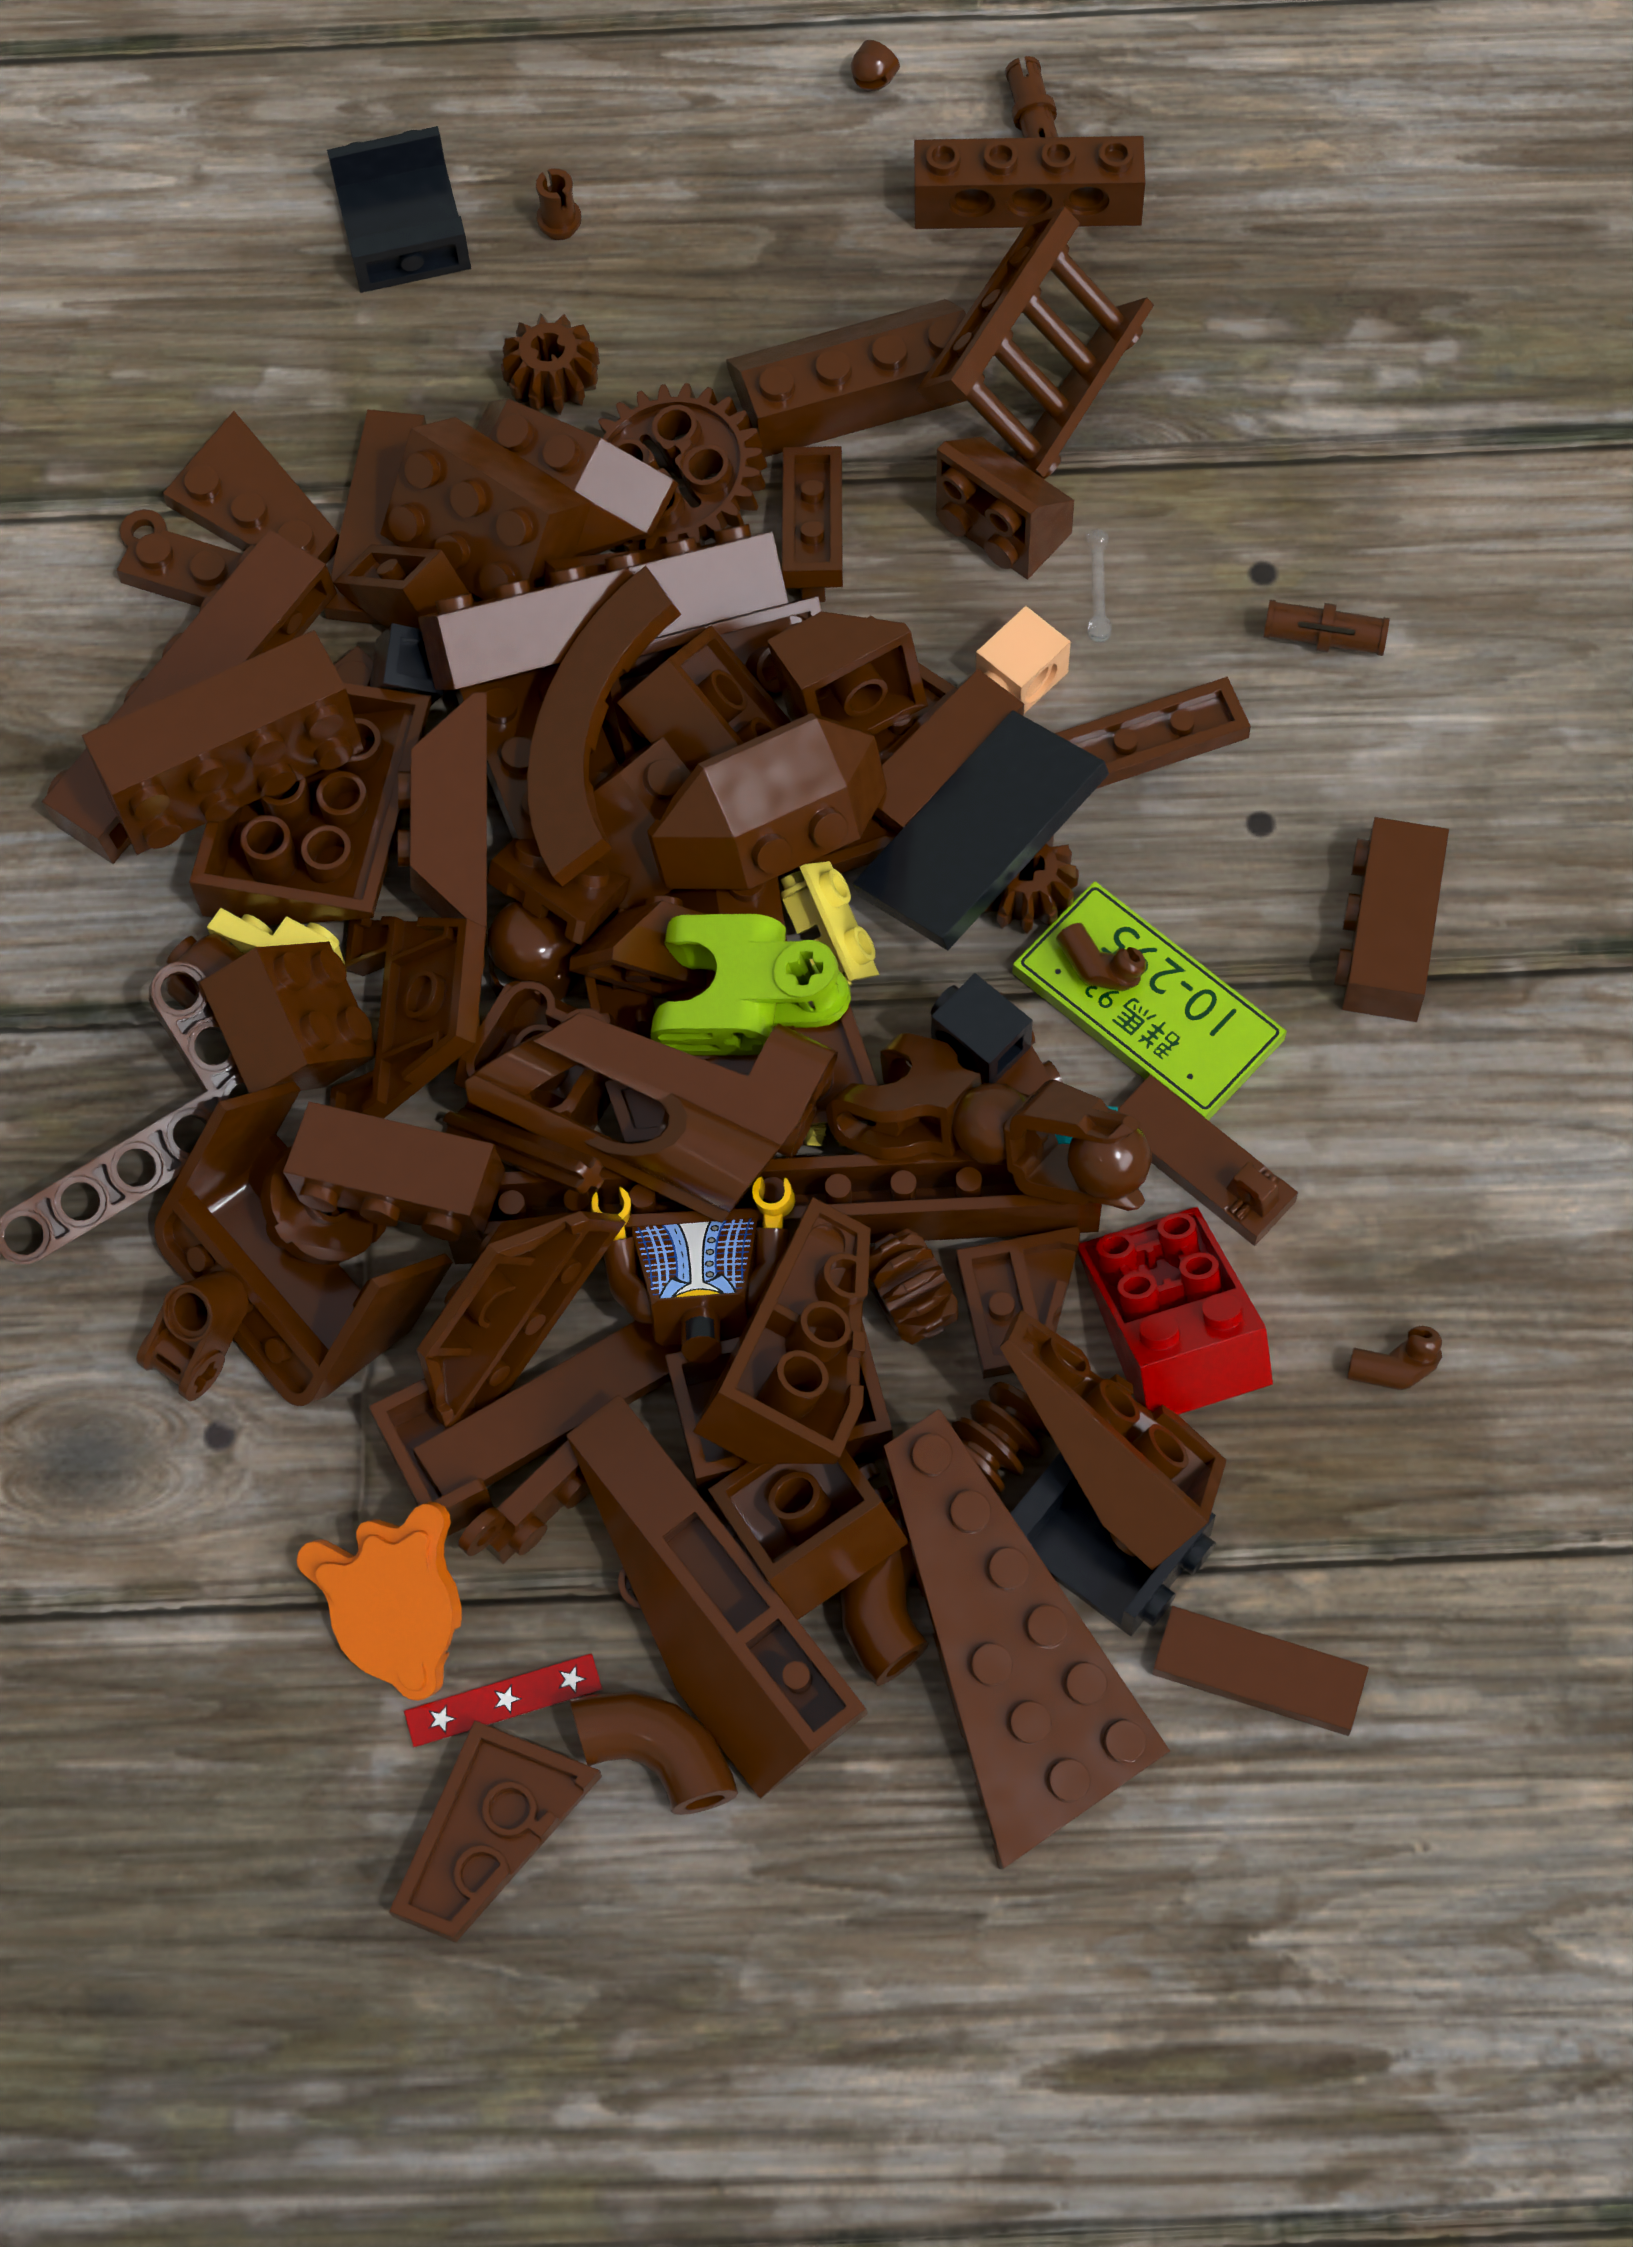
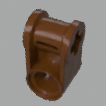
[136,1271,248,1401]

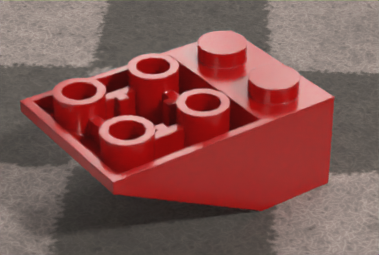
[1078,1207,1273,1415]

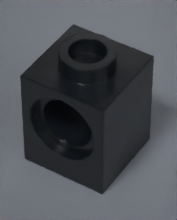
[370,623,444,705]
[930,973,1033,1085]

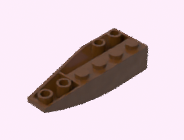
[566,1394,868,1799]

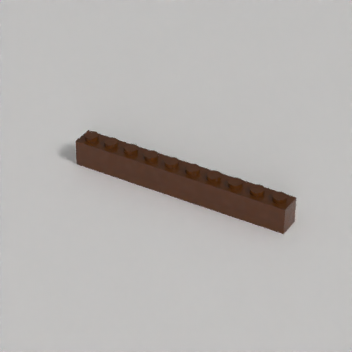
[448,1144,1102,1264]

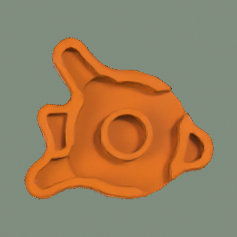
[297,1501,462,1701]

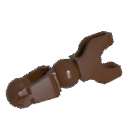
[826,1033,1152,1211]

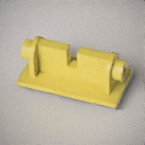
[780,861,879,986]

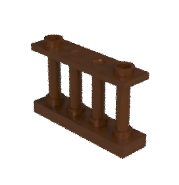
[916,207,1154,479]

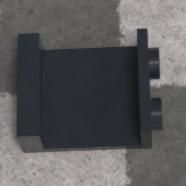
[327,126,471,293]
[1010,1452,1216,1636]

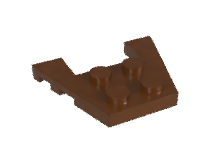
[329,916,486,1119]

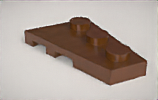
[389,1720,602,1943]

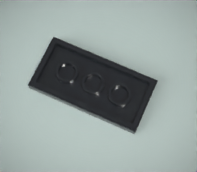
[852,710,1109,951]

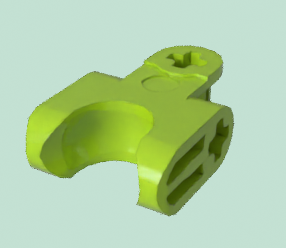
[650,914,851,1056]

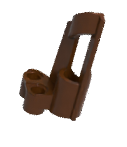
[465,1013,838,1223]

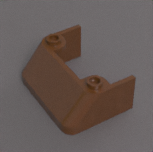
[154,1081,453,1406]

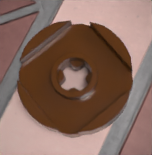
[261,1145,387,1265]

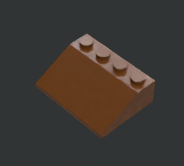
[189,682,432,926]

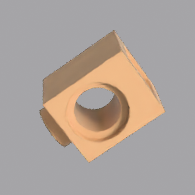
[976,606,1071,714]

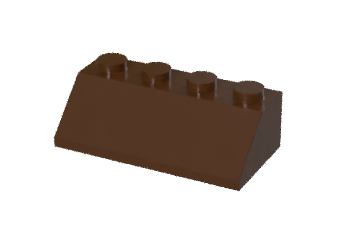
[726,299,967,457]

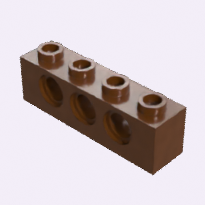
[914,136,1146,229]

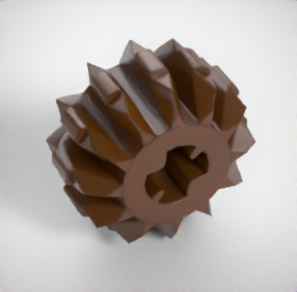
[501,313,600,415]
[983,835,1079,934]
[868,1228,959,1345]

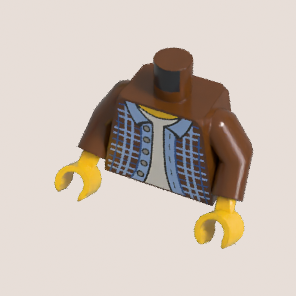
[591,1176,795,1363]

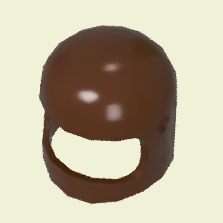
[488,900,578,1000]

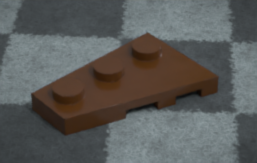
[163,411,339,564]

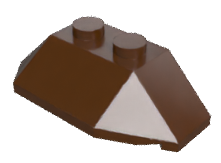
[476,399,678,557]
[398,692,487,948]
[647,713,887,890]
[416,1211,626,1427]

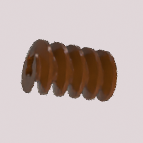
[952,1381,1053,1494]

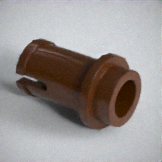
[536,169,582,240]

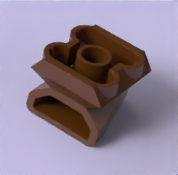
[454,980,612,1130]

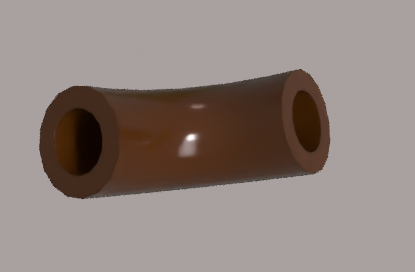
[840,1503,929,1686]
[570,1691,738,1815]

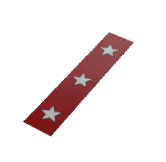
[404,1653,603,1748]

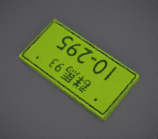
[1012,881,1287,1121]

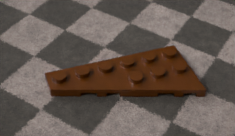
[881,1409,1170,1869]

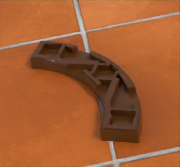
[527,565,682,887]

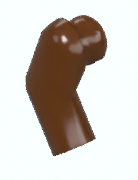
[1056,923,1146,992]
[1347,1326,1442,1390]

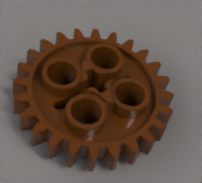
[598,383,767,552]

